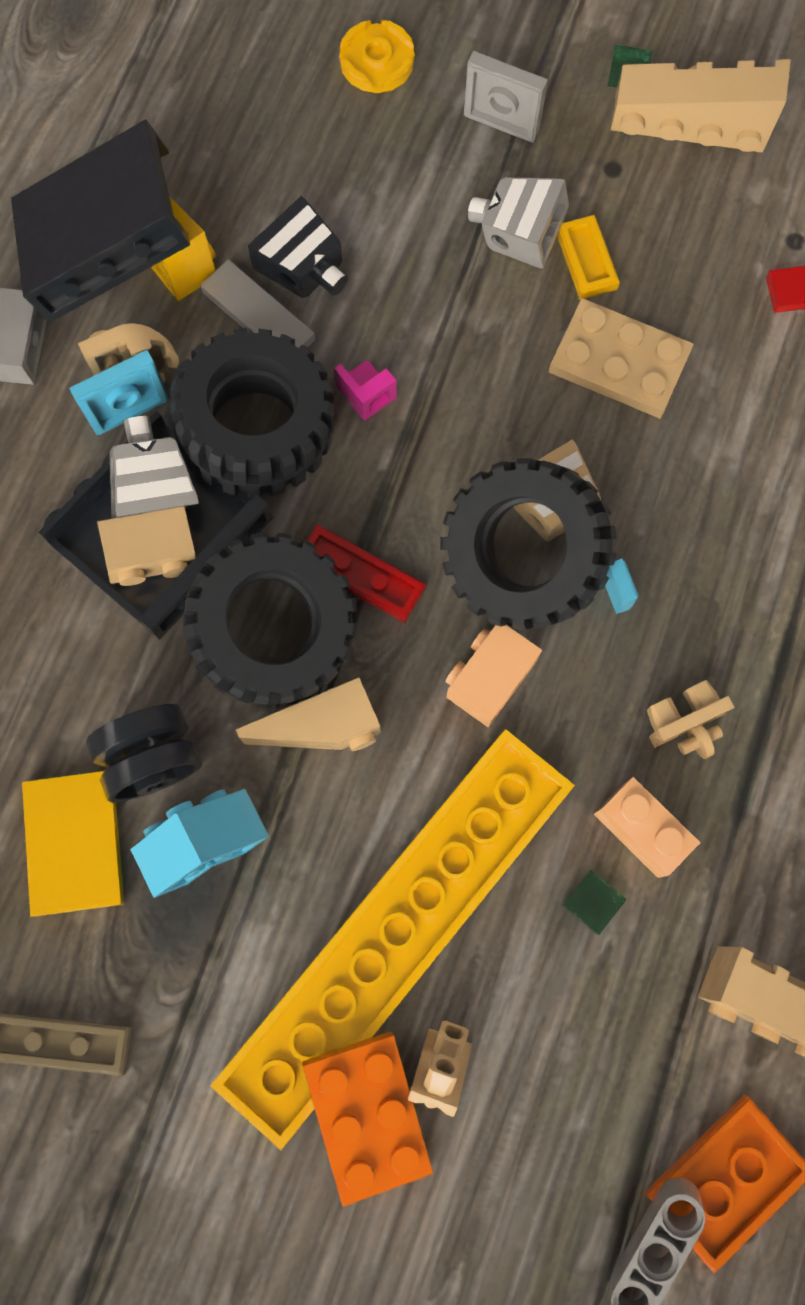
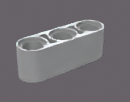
[611,1178,706,1305]

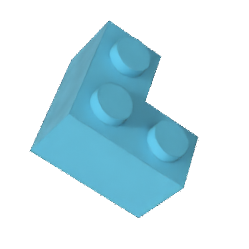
[130,789,269,898]

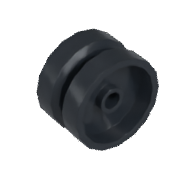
[86,704,203,803]

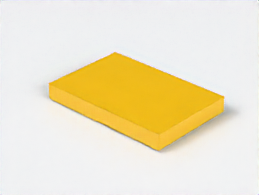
[22,771,124,917]

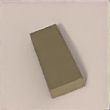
[0,1012,132,1076]

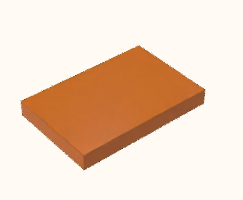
[644,1094,805,1274]

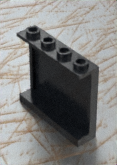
[11,119,190,323]
[38,411,273,640]

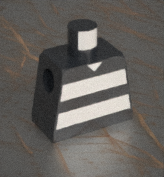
[248,196,348,298]

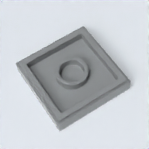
[464,51,548,143]

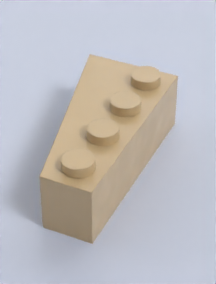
[610,59,791,153]

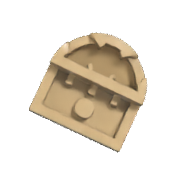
[78,323,179,384]

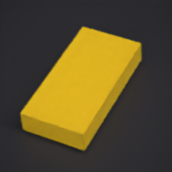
[557,214,620,300]

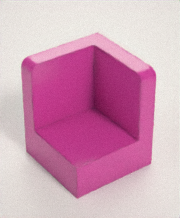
[333,361,397,421]

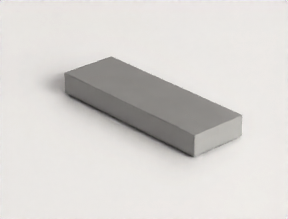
[200,259,316,348]

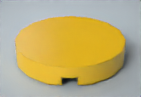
[339,20,415,93]

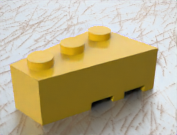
[151,196,216,302]

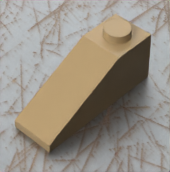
[236,678,381,751]

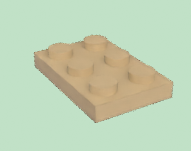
[549,298,694,419]

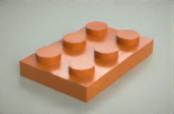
[301,1031,433,1207]

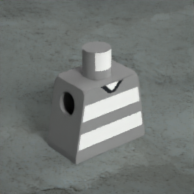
[468,177,569,268]
[110,416,199,519]

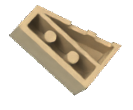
[698,946,805,1058]

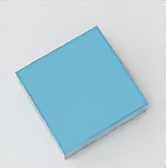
[605,559,639,614]

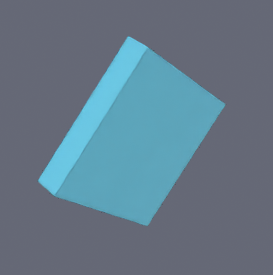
[69,350,170,435]

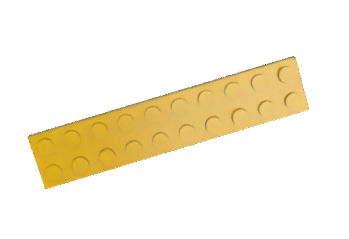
[210,729,575,1150]

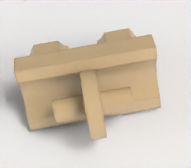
[647,680,735,759]
[408,1021,472,1117]

